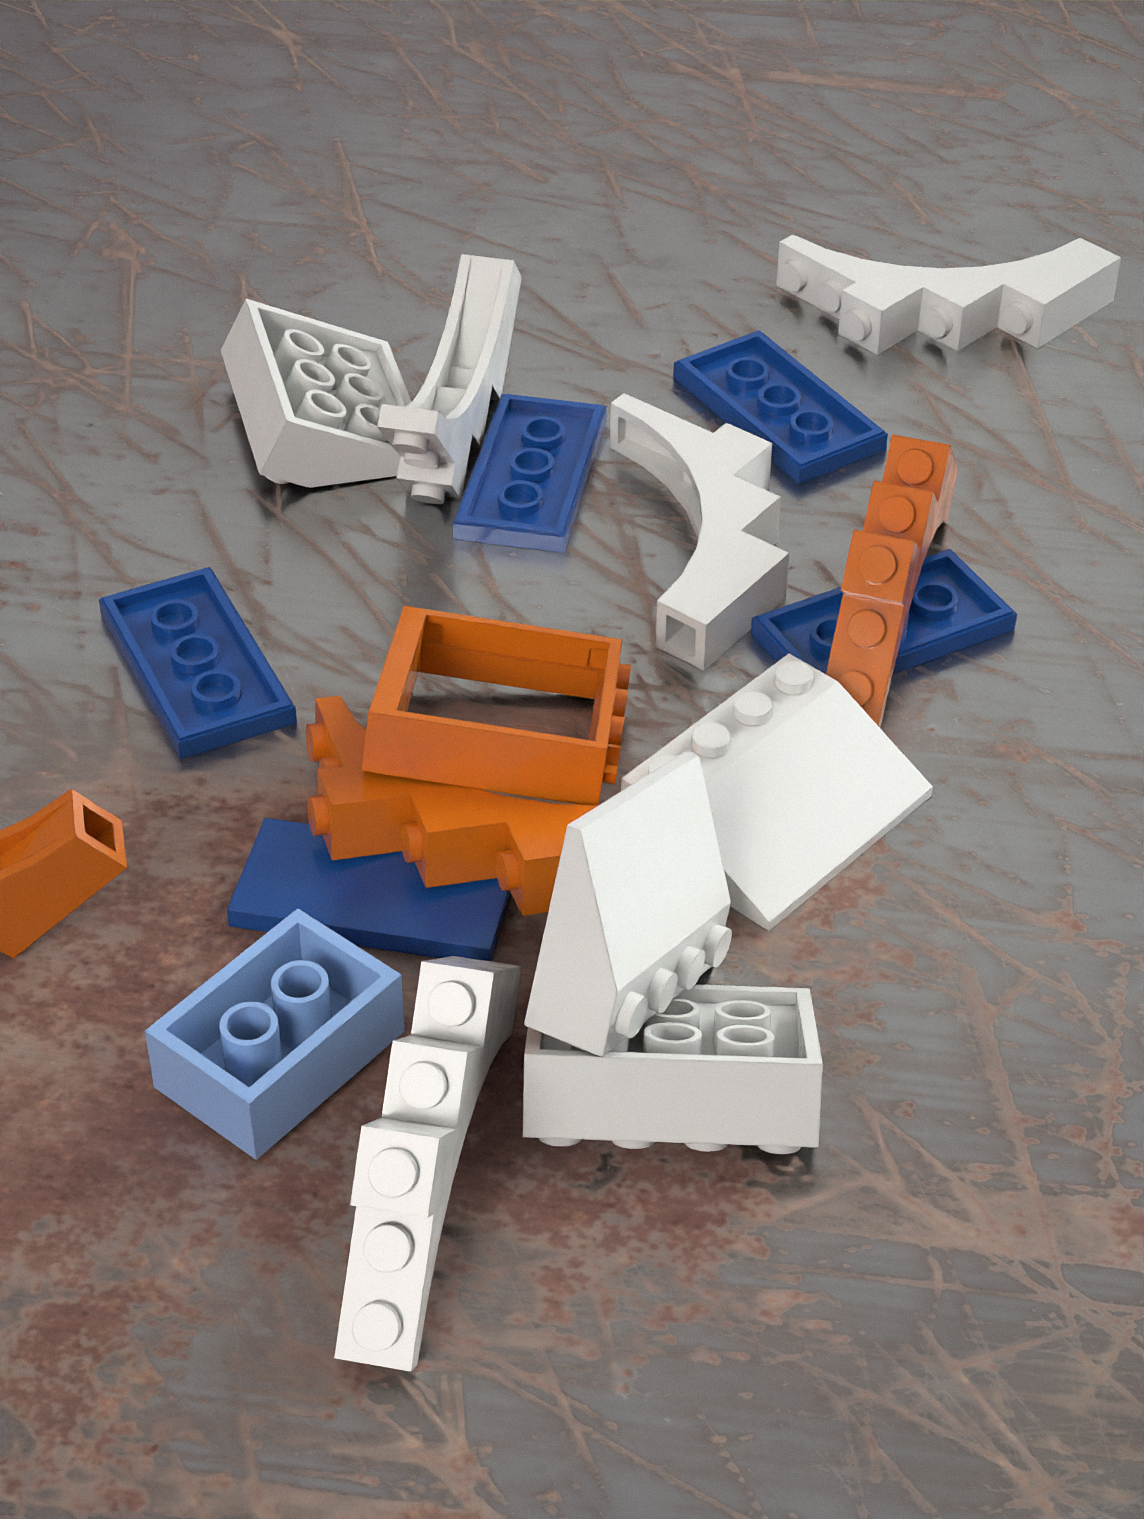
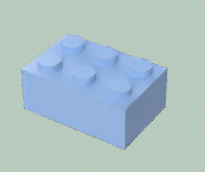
[145,908,405,1160]

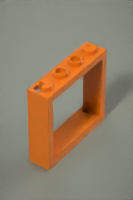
[362,606,631,805]

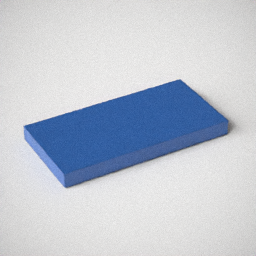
[673,330,888,485]
[453,393,607,553]
[751,549,1017,675]
[99,567,297,760]
[227,818,512,962]

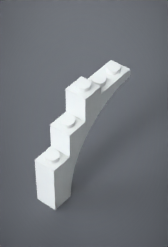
[776,235,1121,355]
[377,254,522,504]
[610,393,789,671]
[334,956,522,1372]

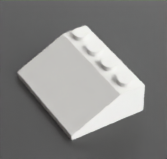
[220,299,412,488]
[621,653,933,931]
[524,751,732,1057]
[523,985,823,1154]

